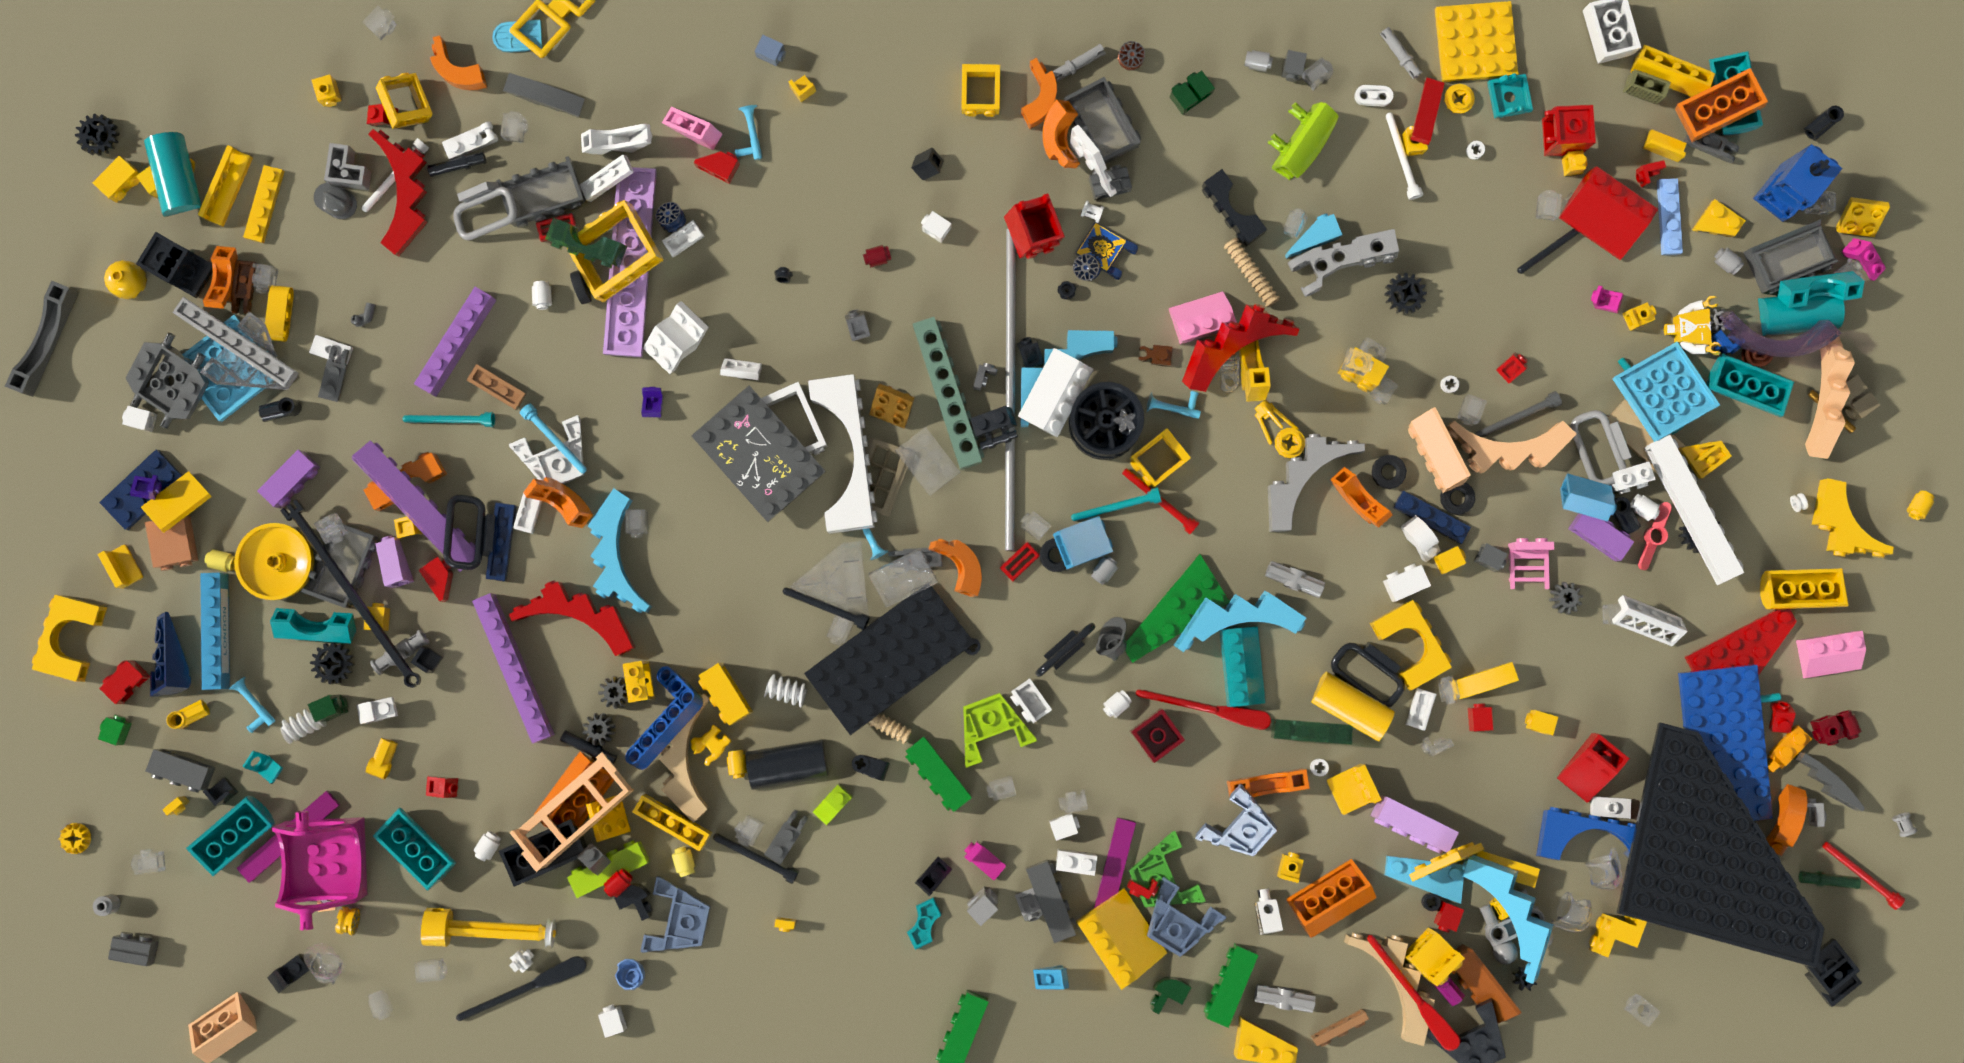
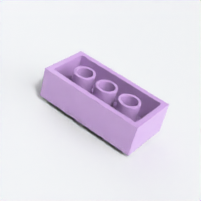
[1370,795,1459,855]

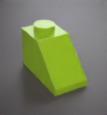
[813,784,853,825]

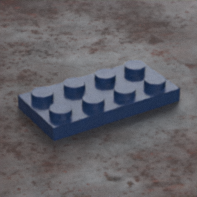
[99,450,183,530]

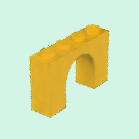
[32,595,107,682]
[1369,600,1452,690]

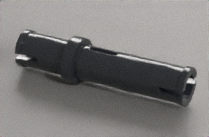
[427,151,487,177]
[560,730,617,765]

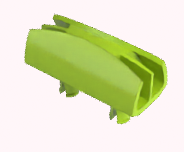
[1267,102,1339,180]

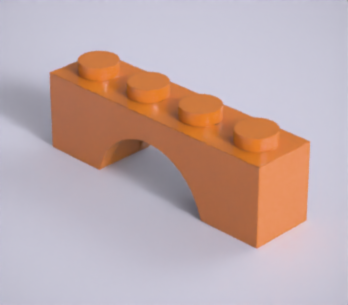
[364,452,447,511]
[1227,768,1310,798]

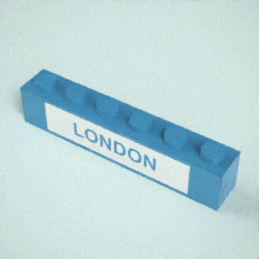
[200,573,230,690]

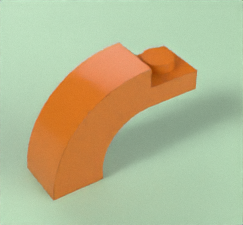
[203,246,238,309]

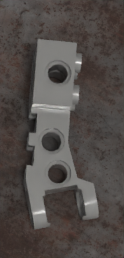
[1287,229,1399,297]

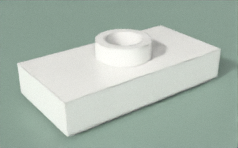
[662,220,705,257]
[309,335,353,364]
[720,359,762,380]
[513,493,542,534]
[1405,688,1436,731]
[1590,796,1631,819]

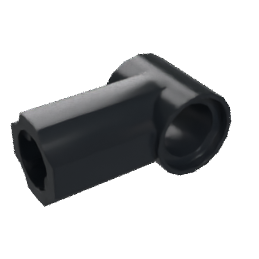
[1804,105,1844,141]
[258,397,302,422]
[1614,497,1641,534]

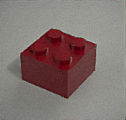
[1130,708,1185,763]

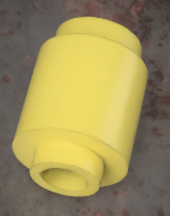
[205,549,235,572]
[672,846,695,877]

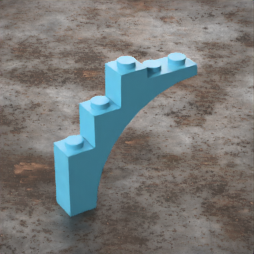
[587,488,652,613]

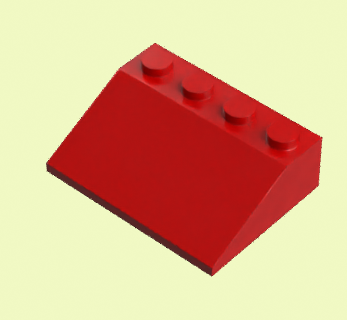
[1558,166,1658,260]

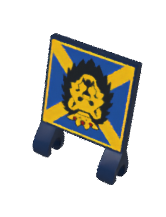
[1075,222,1138,280]

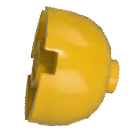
[104,260,147,299]

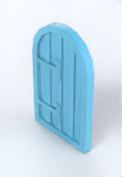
[492,20,543,53]

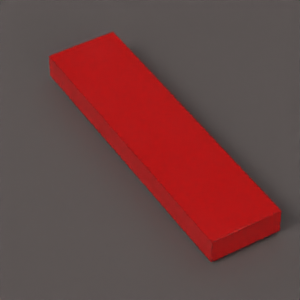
[1410,77,1445,145]

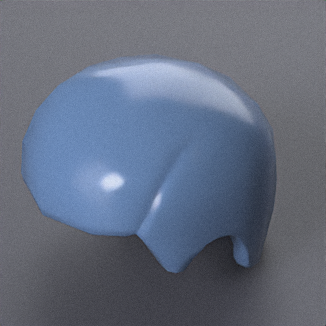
[615,959,645,990]

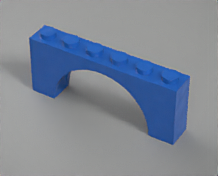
[1536,807,1636,860]

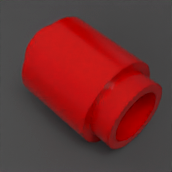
[604,868,633,897]

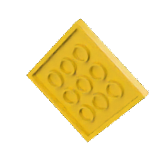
[1435,1,1518,82]

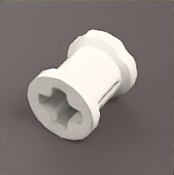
[1081,200,1104,223]

